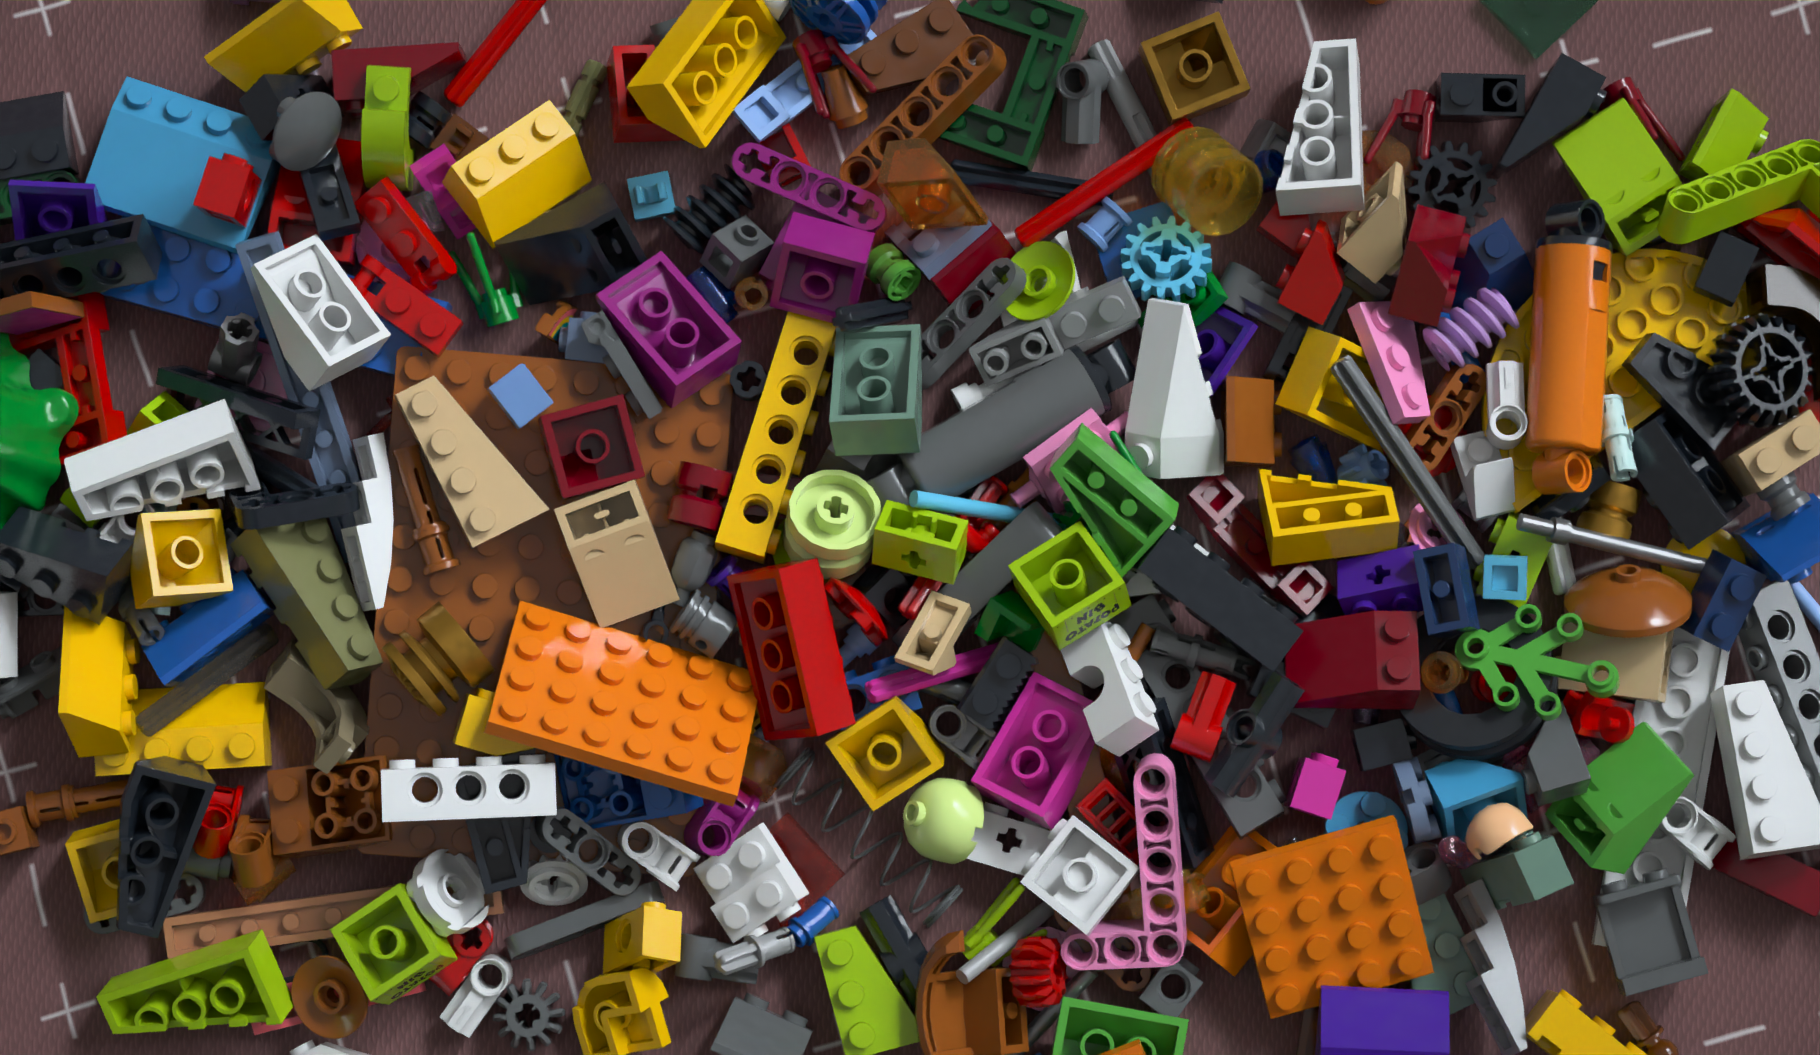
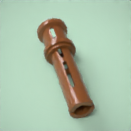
[392,444,461,576]
[26,779,128,828]

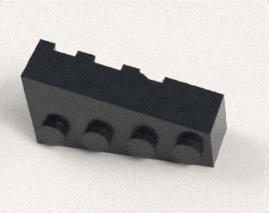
[1130,525,1303,672]

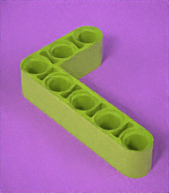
[1657,139,1820,244]

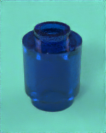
[686,266,741,324]

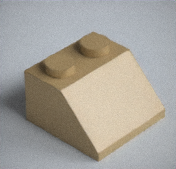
[1337,161,1407,284]

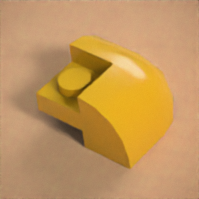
[572,968,671,1055]

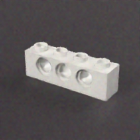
[381,754,557,822]

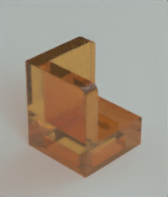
[739,734,788,804]

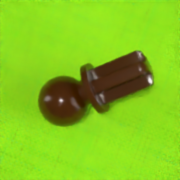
[1618,1000,1679,1055]

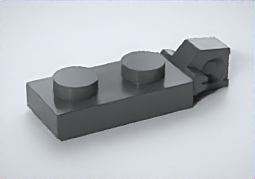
[581,311,662,419]

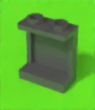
[1592,868,1709,996]

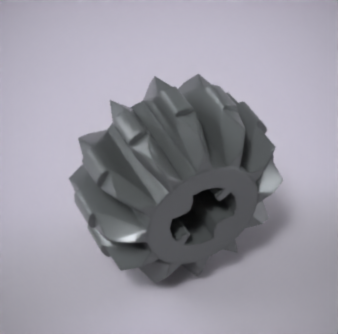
[493,978,566,1051]

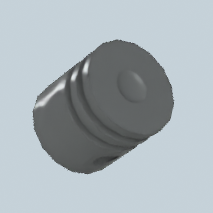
[669,589,737,659]

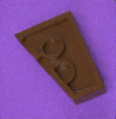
[841,0,988,96]

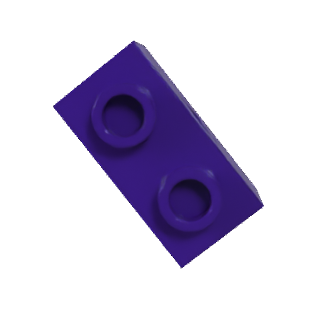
[1337,544,1424,615]

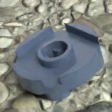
[1392,757,1441,844]

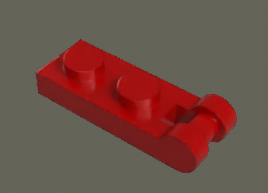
[354,177,457,296]
[349,254,464,358]

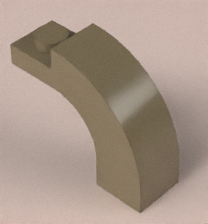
[264,639,369,774]

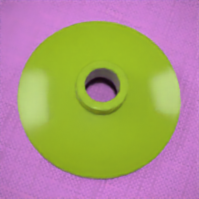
[1002,241,1075,322]

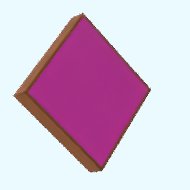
[0,291,85,336]

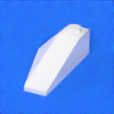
[1125,298,1224,479]

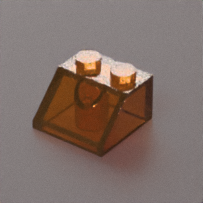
[877,137,989,230]

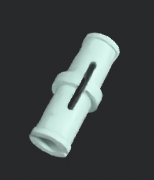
[1602,394,1638,482]

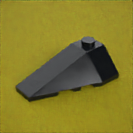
[116,756,216,938]

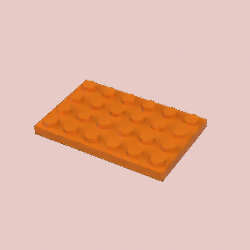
[484,600,758,807]

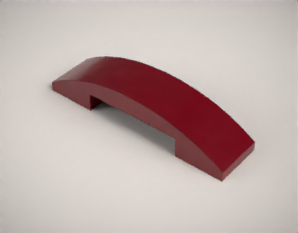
[1186,474,1334,617]

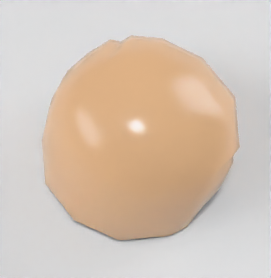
[1465,803,1533,860]

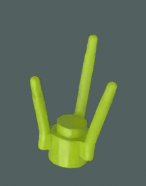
[962,877,1048,967]

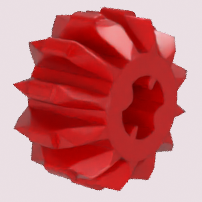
[1009,936,1068,1008]

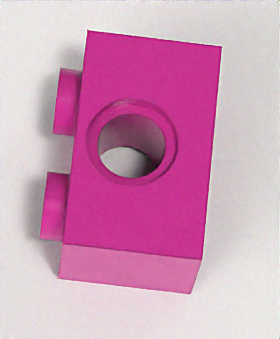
[1283,752,1346,820]

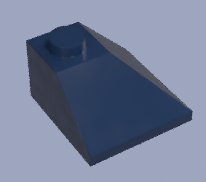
[1451,217,1534,311]

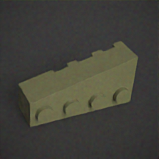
[230,518,383,691]

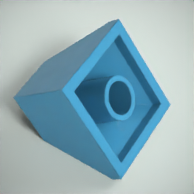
[1425,759,1528,858]

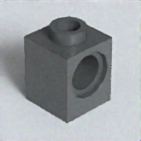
[1137,956,1203,1017]

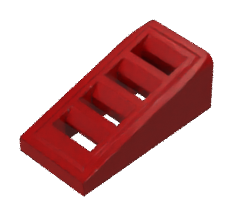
[1074,777,1139,865]

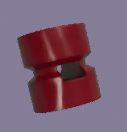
[666,461,733,532]

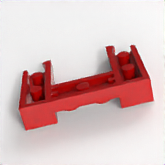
[9,292,127,471]

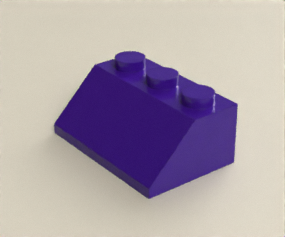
[1315,985,1450,1055]

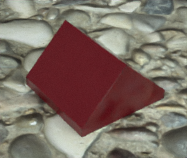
[925,218,1016,315]

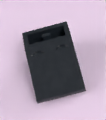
[494,181,648,305]

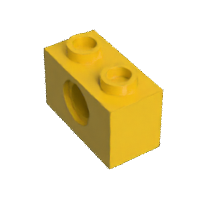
[603,902,682,974]

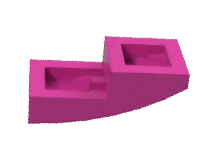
[410,144,476,240]

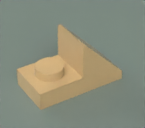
[894,591,972,676]

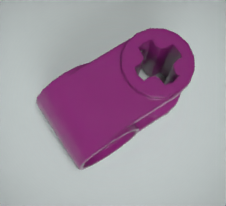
[684,789,760,856]

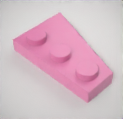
[1347,301,1431,425]

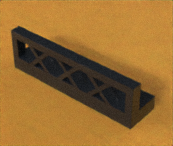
[156,365,321,460]
[1114,697,1215,870]

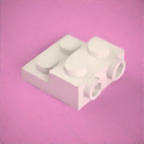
[1020,815,1140,936]
[693,822,809,943]

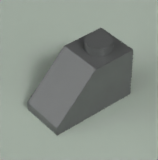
[1521,701,1591,806]

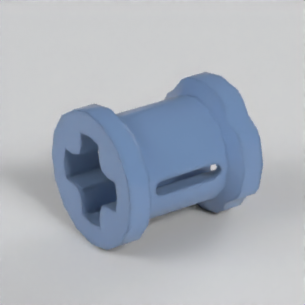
[1077,196,1133,253]

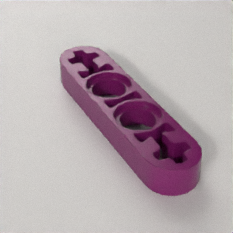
[732,142,887,232]

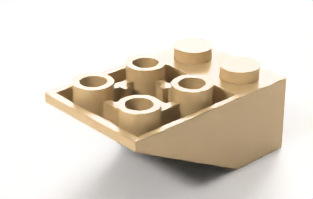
[554,480,680,628]

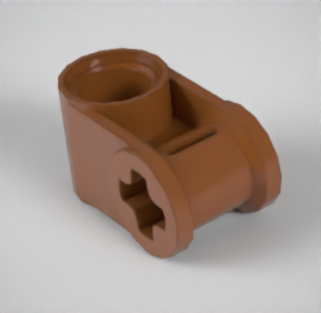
[228,814,281,888]

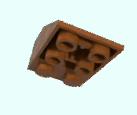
[267,755,393,858]

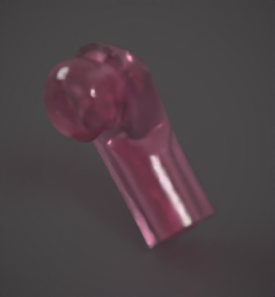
[1438,835,1487,869]

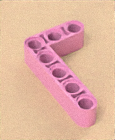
[1061,753,1187,970]

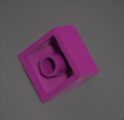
[769,212,875,323]

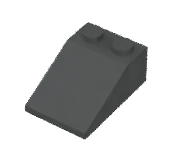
[710,992,813,1055]

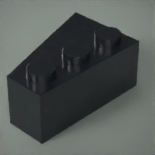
[0,506,134,625]
[456,748,536,895]

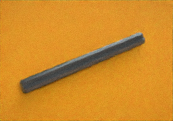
[1330,355,1485,570]

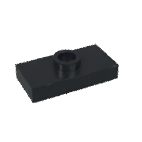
[1530,455,1611,520]

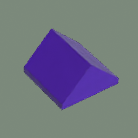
[1195,306,1258,399]

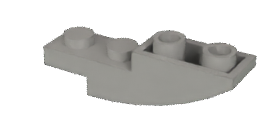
[969,276,1142,387]

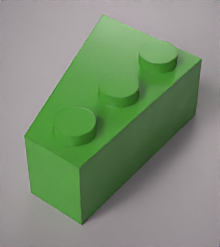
[1050,423,1179,578]

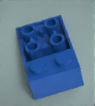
[1730,493,1820,584]
[554,754,704,831]

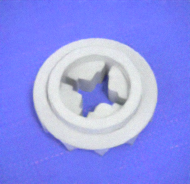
[520,854,588,906]

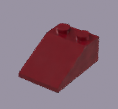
[331,42,467,119]
[1284,610,1421,709]

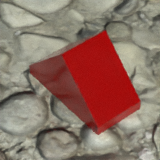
[1256,201,1311,260]

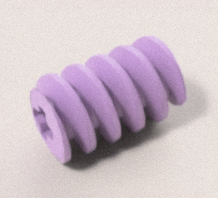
[1422,287,1520,371]

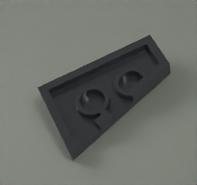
[1622,333,1738,452]

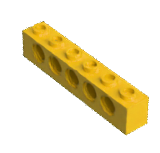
[715,311,838,564]

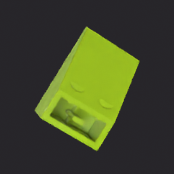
[1552,98,1683,257]

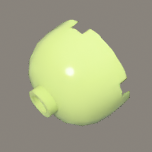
[903,778,984,864]

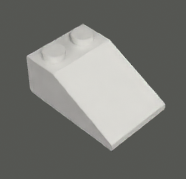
[251,234,391,392]

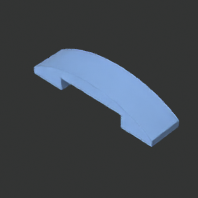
[732,29,877,143]

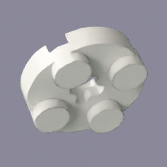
[406,849,489,937]

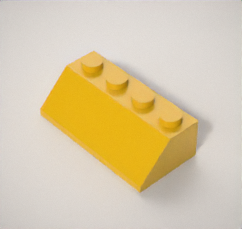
[627,0,787,148]
[94,682,272,776]

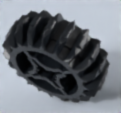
[1705,313,1816,429]

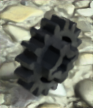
[1405,141,1497,229]

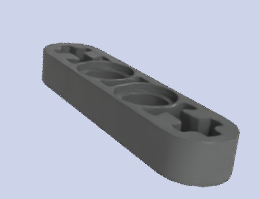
[921,258,1027,390]
[504,881,665,961]

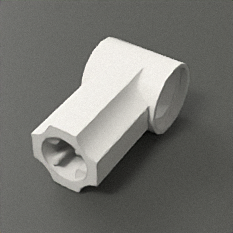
[1486,361,1528,450]
[440,954,513,1038]

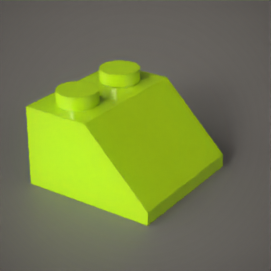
[1678,88,1769,181]

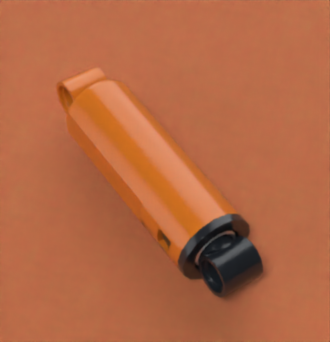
[1525,199,1612,495]

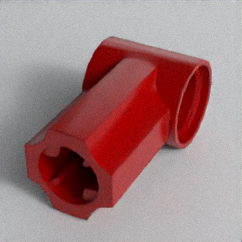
[1170,671,1236,763]

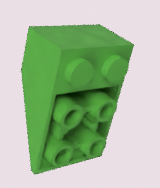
[1545,722,1694,874]

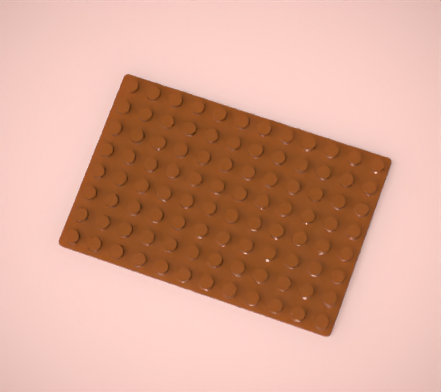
[358,346,733,877]

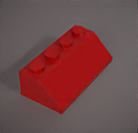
[727,558,856,741]

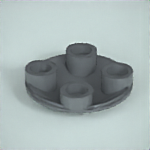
[269,92,342,171]

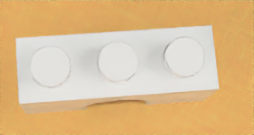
[1061,621,1159,757]

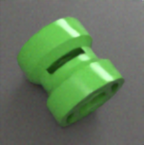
[865,243,921,301]

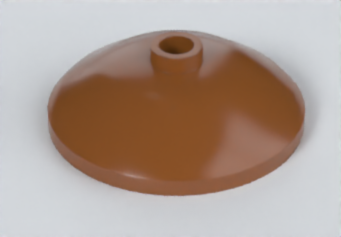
[1564,564,1692,638]

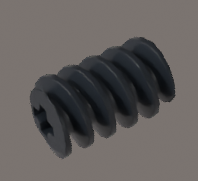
[662,163,756,254]

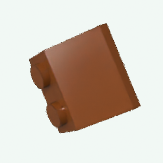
[1220,376,1282,467]

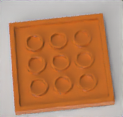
[1229,815,1434,1019]

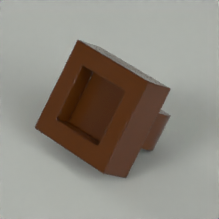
[430,113,489,162]

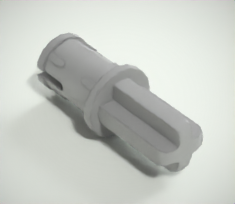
[713,927,795,975]

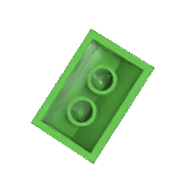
[1050,996,1189,1055]

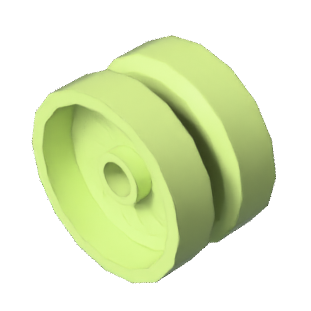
[783,470,881,579]

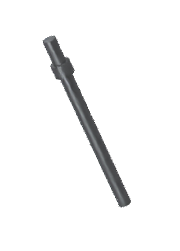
[1516,513,1708,574]

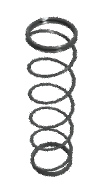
[773,747,963,928]

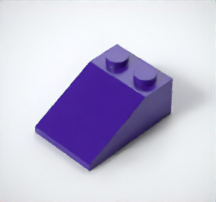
[8,180,109,240]

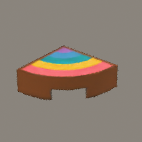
[535,301,578,344]

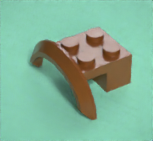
[915,930,1029,1055]

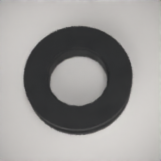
[1400,596,1558,760]

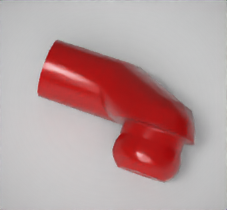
[954,515,1000,554]

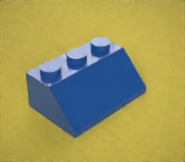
[141,568,276,687]

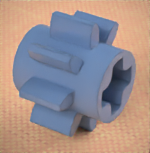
[1337,444,1389,486]

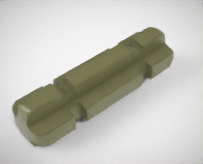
[562,59,607,137]

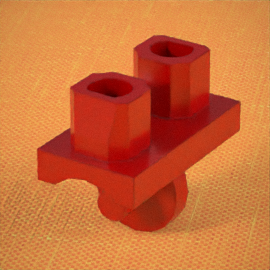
[1563,690,1635,744]

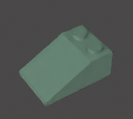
[829,324,922,456]

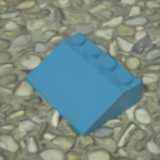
[85,76,281,254]

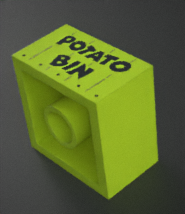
[1008,521,1132,650]
[330,883,458,1005]

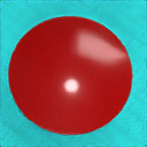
[824,577,888,647]

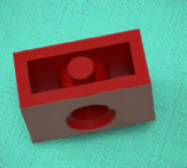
[193,153,262,228]

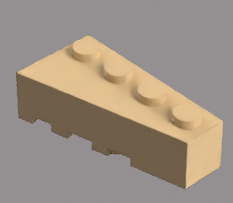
[394,376,549,549]

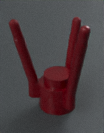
[792,29,877,119]
[1598,77,1685,161]
[1363,89,1437,199]

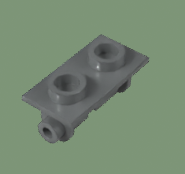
[0,646,62,720]

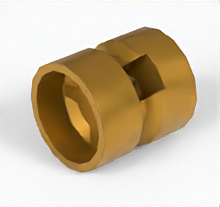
[1576,481,1643,540]

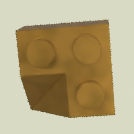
[1138,11,1251,126]

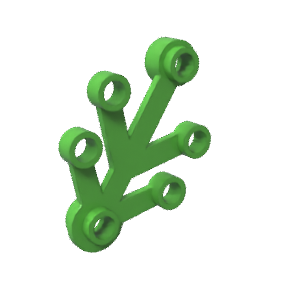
[1455,604,1620,721]

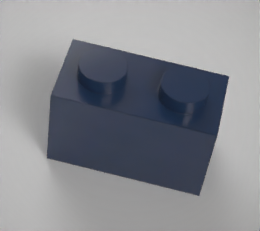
[1413,543,1480,638]
[1679,549,1767,652]

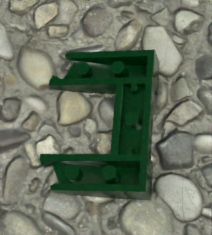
[938,0,1089,171]

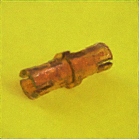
[734,277,768,311]

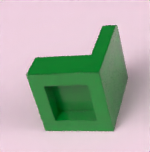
[974,590,1045,652]

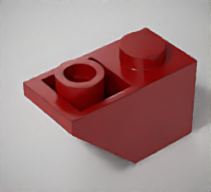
[1276,219,1345,325]

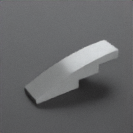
[1453,878,1527,1055]

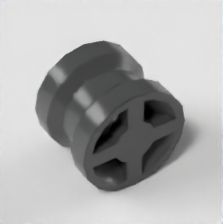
[1756,471,1811,522]

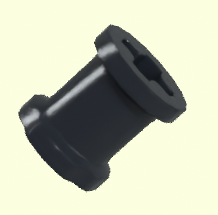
[730,360,767,402]

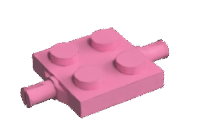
[1010,408,1128,513]

